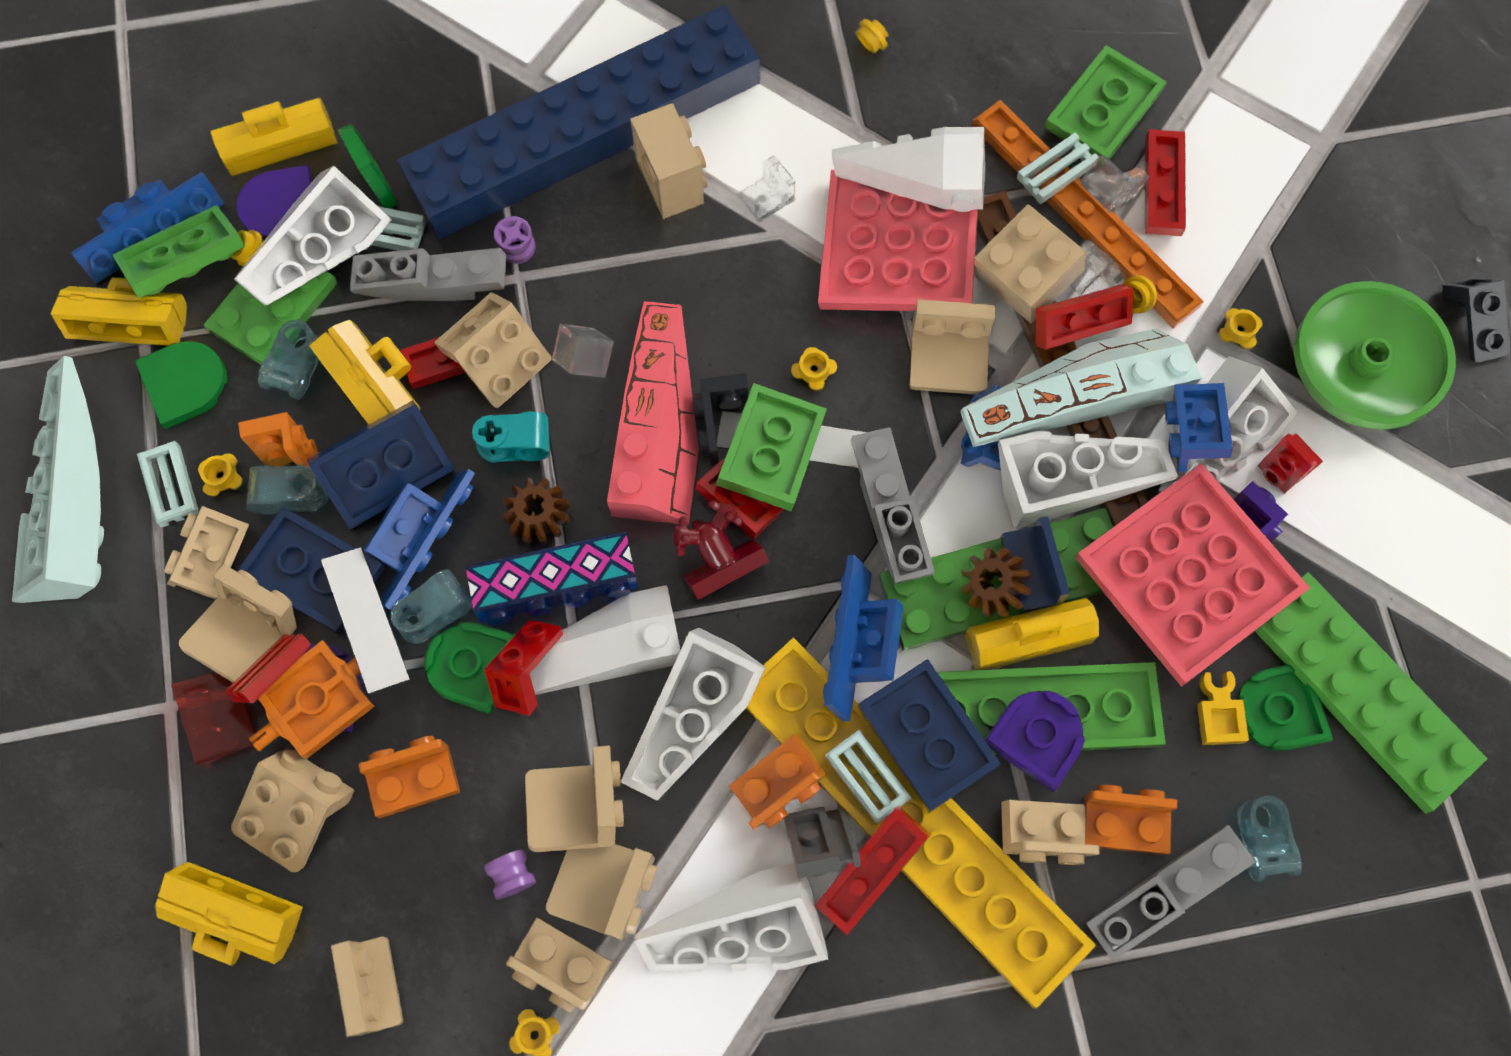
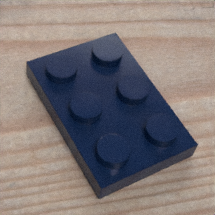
[307,400,455,529]
[236,507,385,635]
[857,659,1001,813]

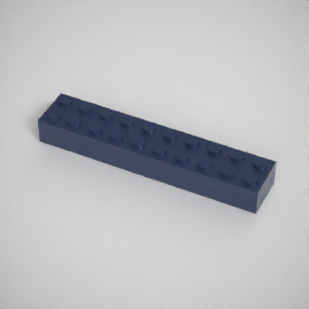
[397,4,760,240]

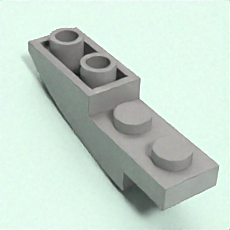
[350,248,506,301]
[851,427,935,584]
[1086,825,1256,961]

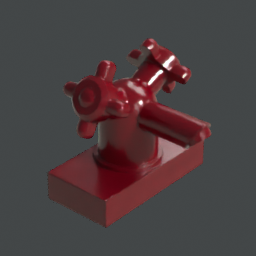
[673,500,770,600]

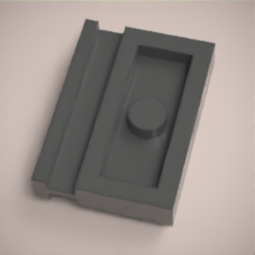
[784,804,861,878]

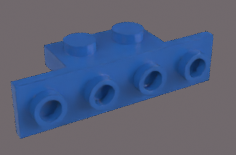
[71,172,224,284]
[363,469,475,610]
[823,555,903,722]

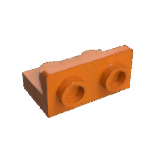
[238,412,318,477]
[729,734,827,830]
[358,736,460,818]
[1083,785,1177,856]

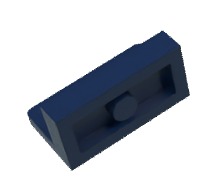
[1000,516,1069,614]

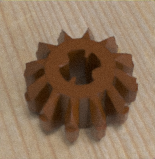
[502,477,570,545]
[961,547,1032,617]

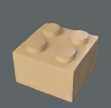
[630,103,707,219]
[974,204,1086,324]

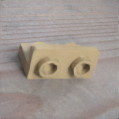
[163,506,249,600]
[1002,800,1099,865]
[506,918,612,1013]
[331,937,403,1037]

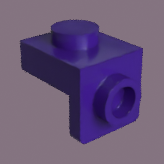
[1234,481,1289,542]

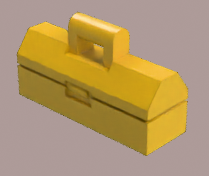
[211,98,338,176]
[51,277,187,346]
[309,320,420,425]
[964,598,1099,670]
[155,861,303,966]

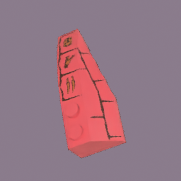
[607,301,699,525]

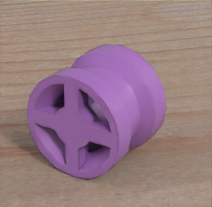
[494,216,535,264]
[484,850,537,900]

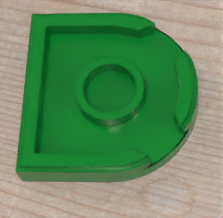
[338,124,397,209]
[135,341,228,429]
[424,622,515,715]
[1236,664,1333,751]

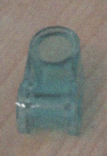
[258,320,319,400]
[246,465,329,514]
[391,569,473,644]
[1237,796,1302,882]

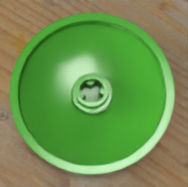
[1294,281,1456,429]

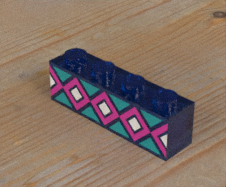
[466,531,638,625]

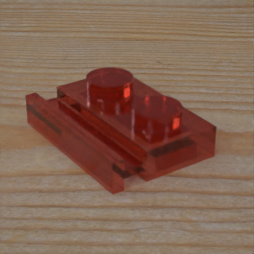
[171,672,254,765]

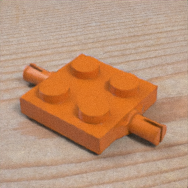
[249,640,375,759]

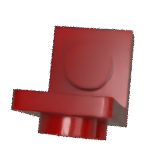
[1258,433,1324,494]
[484,620,563,716]

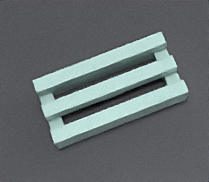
[1017,133,1099,204]
[371,207,427,251]
[137,441,199,528]
[825,730,911,825]

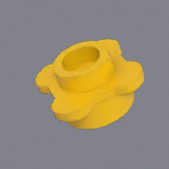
[1219,308,1262,350]
[791,347,837,391]
[198,454,243,497]
[509,1009,560,1056]

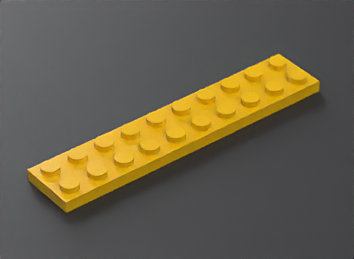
[746,638,1096,1009]

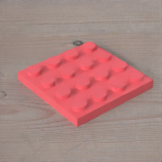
[818,170,978,311]
[1075,463,1310,687]

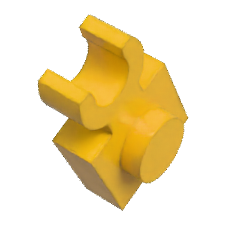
[1197,671,1249,745]

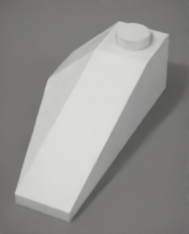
[831,127,985,212]
[234,166,392,306]
[1159,356,1298,492]
[998,431,1177,529]
[530,585,681,695]
[621,628,766,801]
[634,862,828,971]

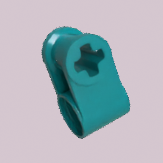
[472,411,550,463]

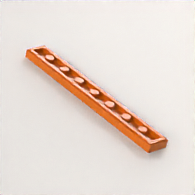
[972,100,1204,329]

